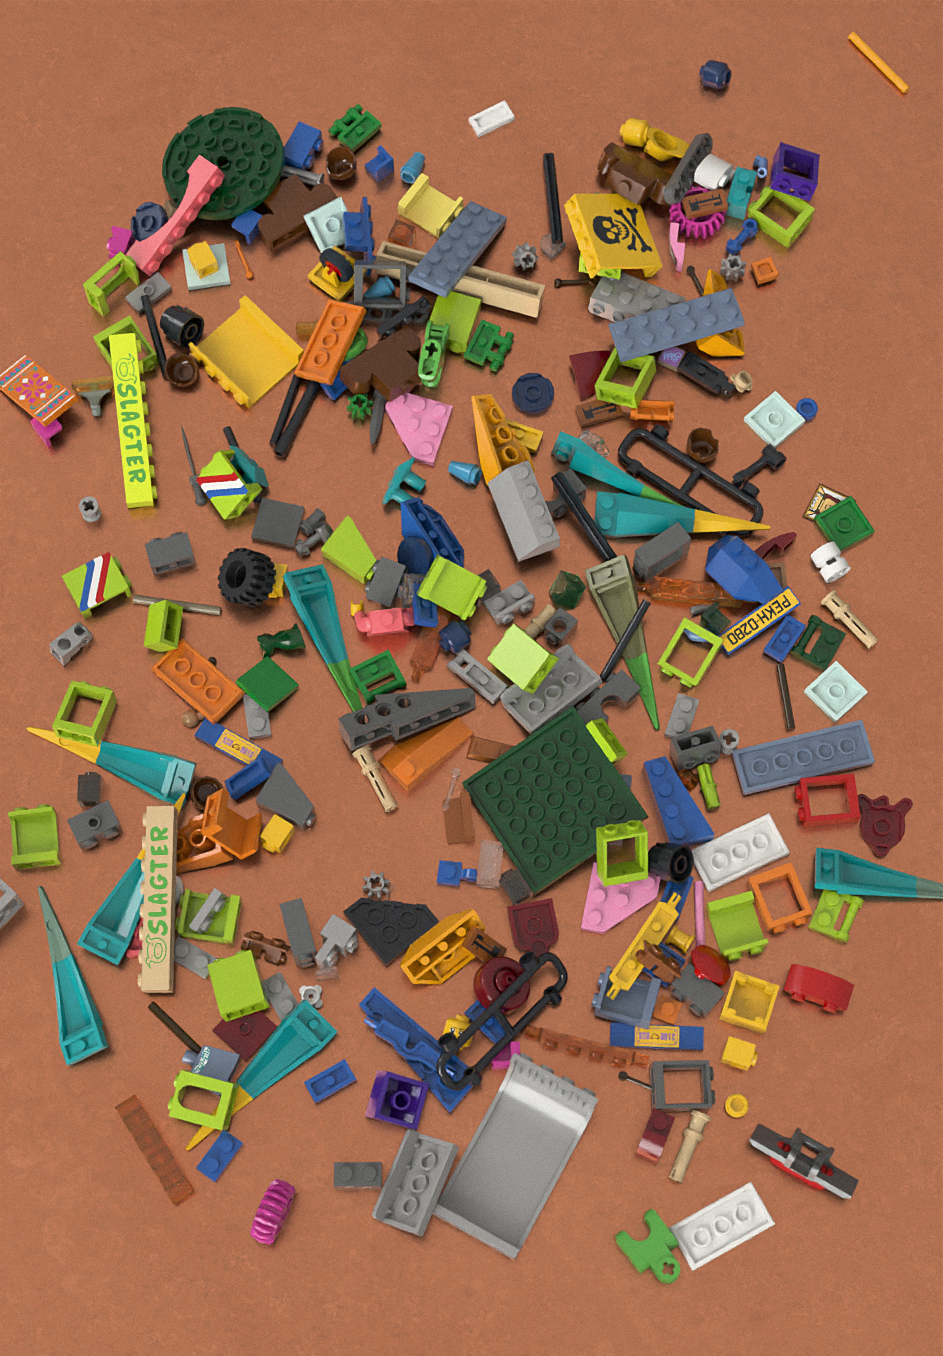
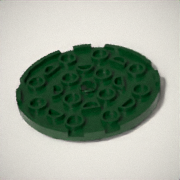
[162,107,285,220]

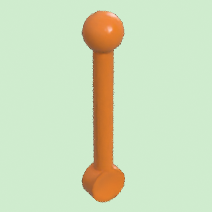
[234,239,254,279]

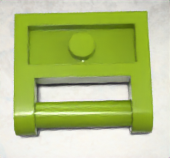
[808,889,864,943]

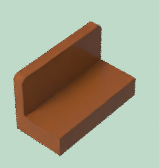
[442,792,474,844]

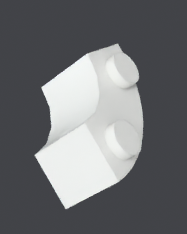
[694,154,736,191]

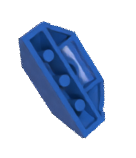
[401,497,464,567]
[705,535,783,604]

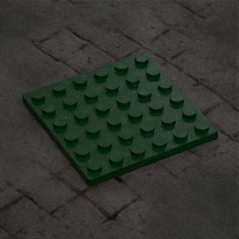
[462,706,649,895]

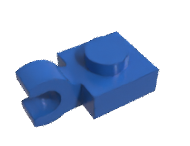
[437,860,478,887]

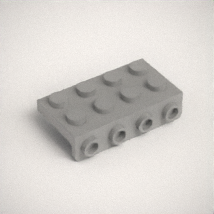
[588,272,686,322]
[500,644,603,734]
[372,1129,459,1237]

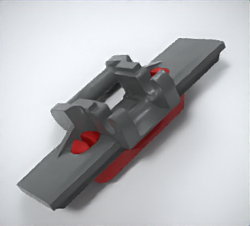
[749,1123,859,1199]

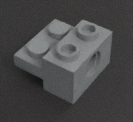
[315,914,359,972]

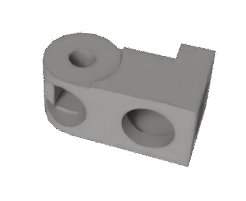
[49,622,93,666]

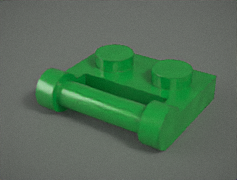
[349,649,407,705]

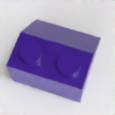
[365,1071,429,1130]

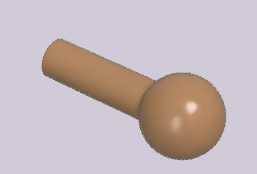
[182,710,205,728]

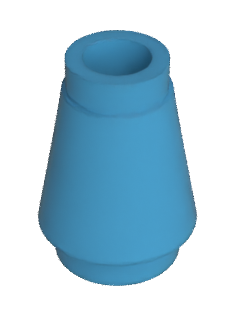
[400,152,425,183]
[363,276,396,297]
[448,460,482,485]

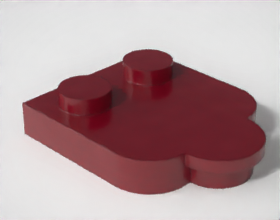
[507,898,559,957]

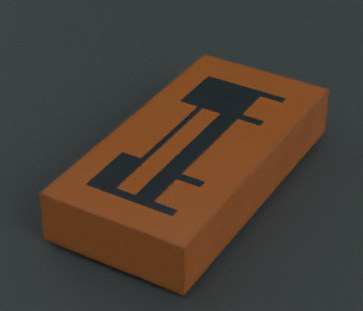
[681,188,728,220]
[575,400,623,428]
[461,926,507,963]

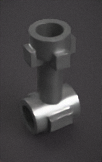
[294,521,334,557]

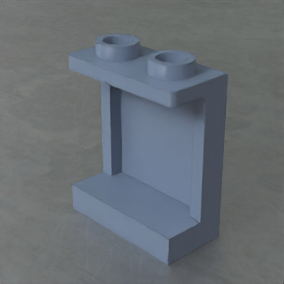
[592,966,661,1030]

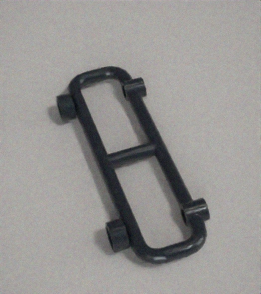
[618,424,764,536]
[436,951,568,1091]

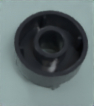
[160,304,204,348]
[648,842,694,884]

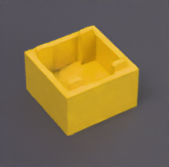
[719,971,780,1034]

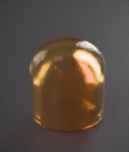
[677,769,699,791]

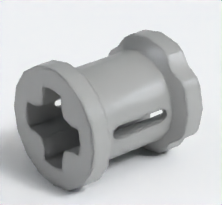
[79,496,101,523]
[719,729,739,755]

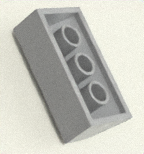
[488,460,560,562]

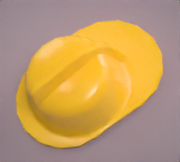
[644,127,690,161]

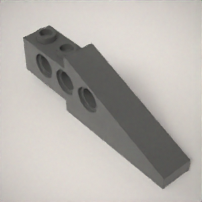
[338,688,476,751]

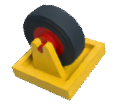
[308,246,366,302]

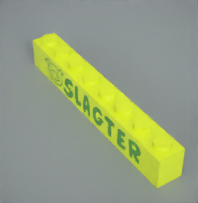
[109,333,157,508]

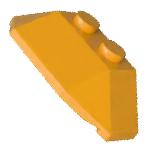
[400,908,486,984]

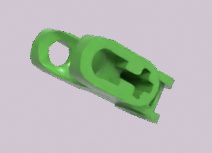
[418,320,450,388]
[615,1209,680,1284]

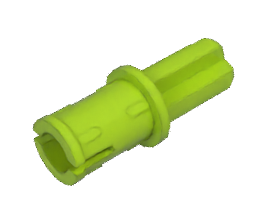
[697,764,721,810]

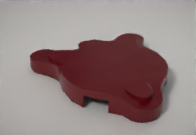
[858,794,913,857]

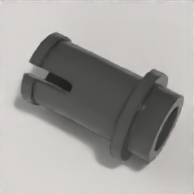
[299,508,327,536]

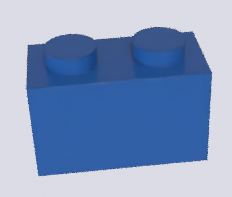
[284,121,324,171]

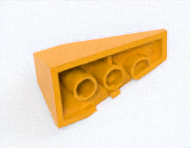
[697,269,745,356]
[471,394,535,486]

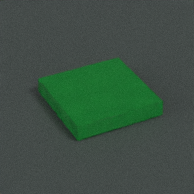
[814,496,875,552]
[236,656,299,712]

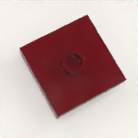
[212,1011,278,1063]

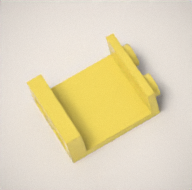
[398,173,464,239]

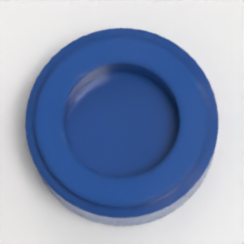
[796,398,818,421]

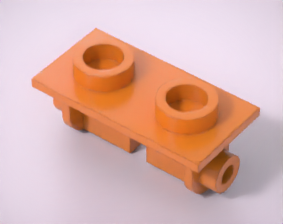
[630,399,675,422]

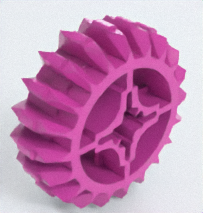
[669,184,726,240]
[251,1179,295,1245]

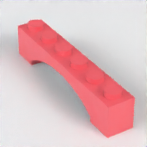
[125,155,225,277]

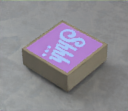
[657,346,686,372]

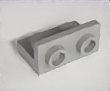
[484,580,535,625]

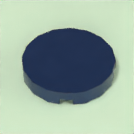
[130,202,168,242]
[512,373,554,415]
[397,536,433,580]

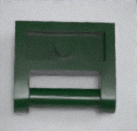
[790,615,846,672]

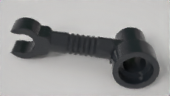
[732,444,787,487]

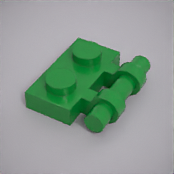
[328,104,382,152]
[464,319,515,372]

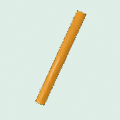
[848,32,910,93]

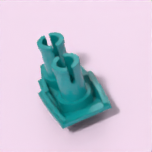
[230,445,269,487]
[382,457,427,505]

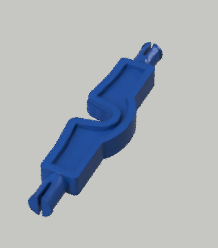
[363,1014,458,1077]

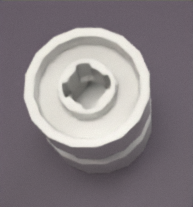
[810,541,851,583]

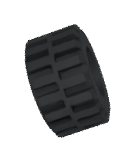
[218,548,276,607]

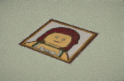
[802,483,856,523]

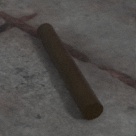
[776,664,795,730]
[148,1001,202,1054]

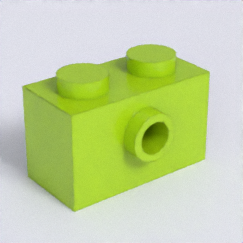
[144,600,183,653]

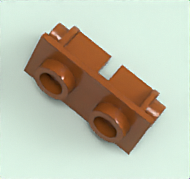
[240,931,291,964]
[635,940,681,983]

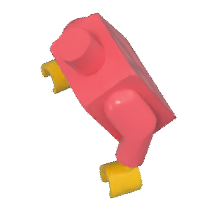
[351,594,414,637]

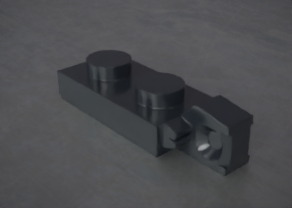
[377,296,431,339]
[677,351,735,398]

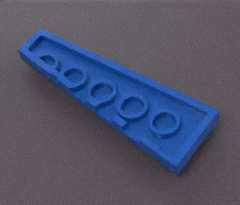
[359,987,473,1113]

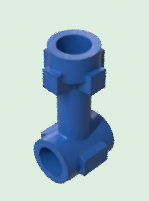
[725,219,758,255]

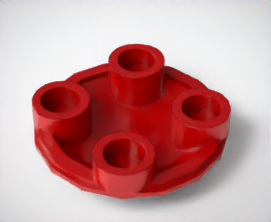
[691,945,731,985]

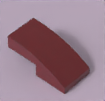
[754,532,797,560]

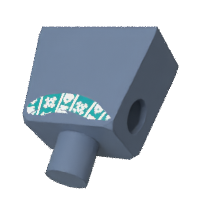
[182,1045,242,1098]

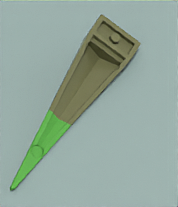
[585,555,660,730]

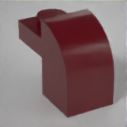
[635,1108,675,1165]

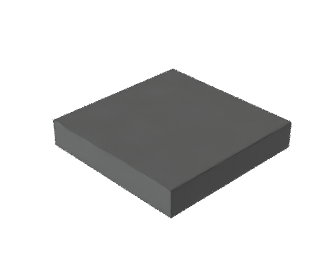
[251,498,305,549]

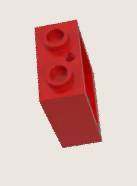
[795,773,861,828]

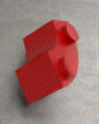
[783,964,854,1013]

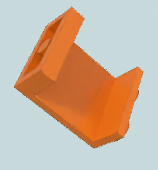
[201,788,262,860]

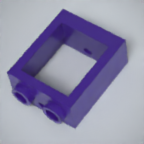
[770,142,820,201]

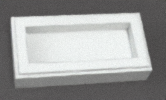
[469,100,515,137]

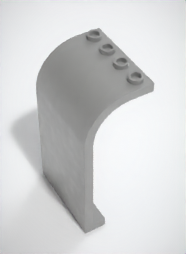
[432,1053,599,1260]

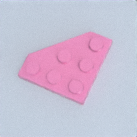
[385,393,453,466]
[581,862,660,934]

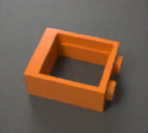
[747,862,813,934]

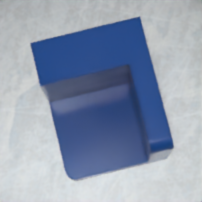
[365,145,394,183]
[232,210,262,244]

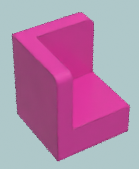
[30,418,62,447]
[492,1041,520,1070]

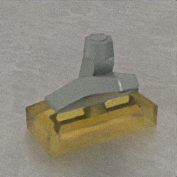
[71,376,114,416]

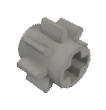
[511,242,539,270]
[720,254,746,282]
[362,871,390,900]

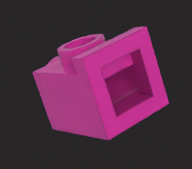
[107,225,135,259]

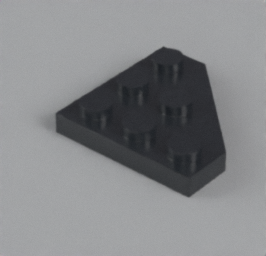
[343,898,439,966]

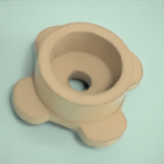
[730,371,753,393]

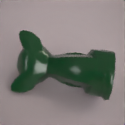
[256,623,306,659]

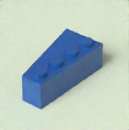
[642,756,715,848]

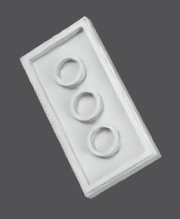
[691,813,790,893]
[668,1182,775,1271]

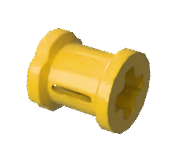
[665,924,695,954]

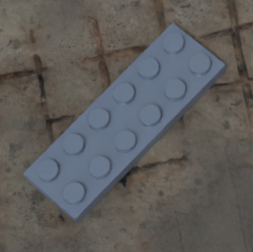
[409,201,507,298]
[608,288,745,362]
[732,720,875,795]

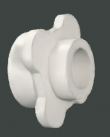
[299,985,323,1008]

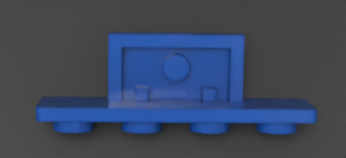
[342,197,376,276]

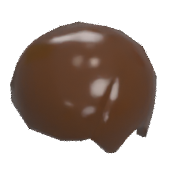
[325,146,357,180]
[164,353,199,387]
[686,427,719,463]
[190,776,223,810]

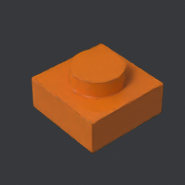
[751,257,779,285]
[652,995,682,1025]

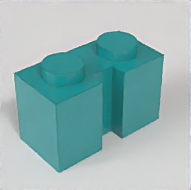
[726,167,757,220]

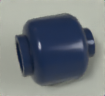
[699,60,732,89]
[438,621,472,653]

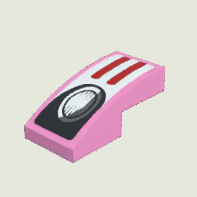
[669,223,685,272]

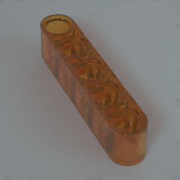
[115,1095,195,1205]

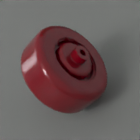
[473,956,530,1014]

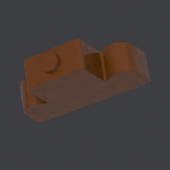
[597,142,672,205]
[258,174,338,252]
[340,325,421,402]

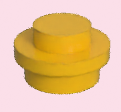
[725,1094,749,1118]

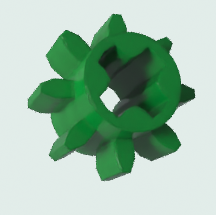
[346,393,373,420]

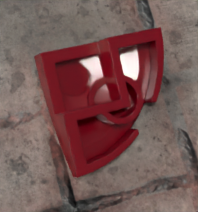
[569,350,611,400]

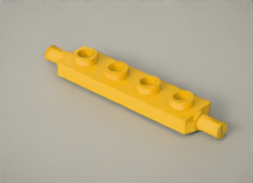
[606,893,682,1000]

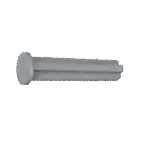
[281,165,324,186]

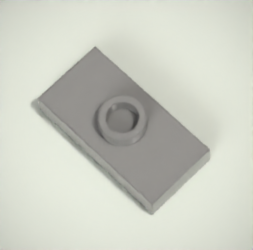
[125,272,172,314]

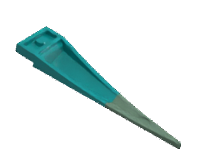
[815,848,943,899]
[38,886,108,1065]

